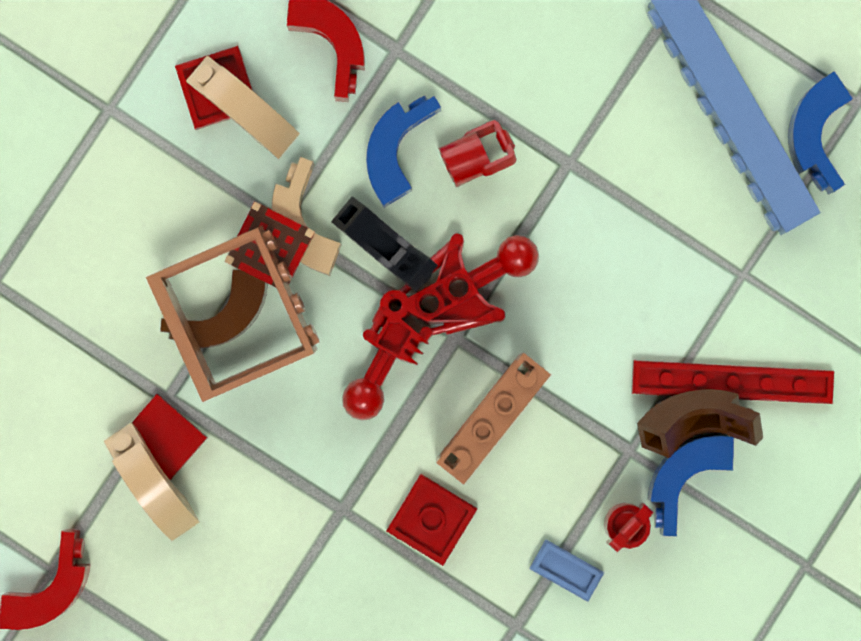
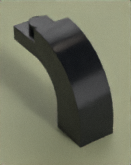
[331,196,438,292]

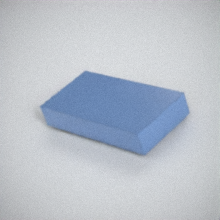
[529,539,604,602]

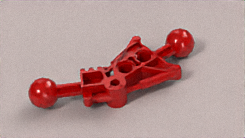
[342,233,539,421]

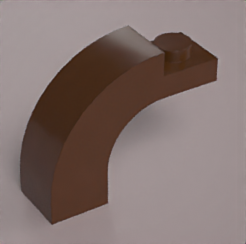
[160,270,268,348]
[637,389,763,458]

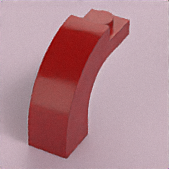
[286,0,365,102]
[0,529,91,630]

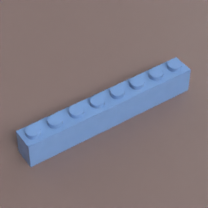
[647,0,821,235]

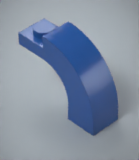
[788,71,853,195]
[366,96,441,208]
[648,436,734,537]

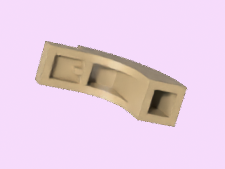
[186,56,300,159]
[272,157,342,276]
[104,422,200,541]

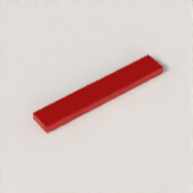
[631,360,834,404]

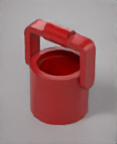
[438,120,517,188]
[604,502,654,552]

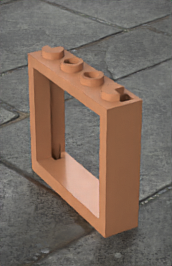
[146,226,320,402]
[436,353,551,485]

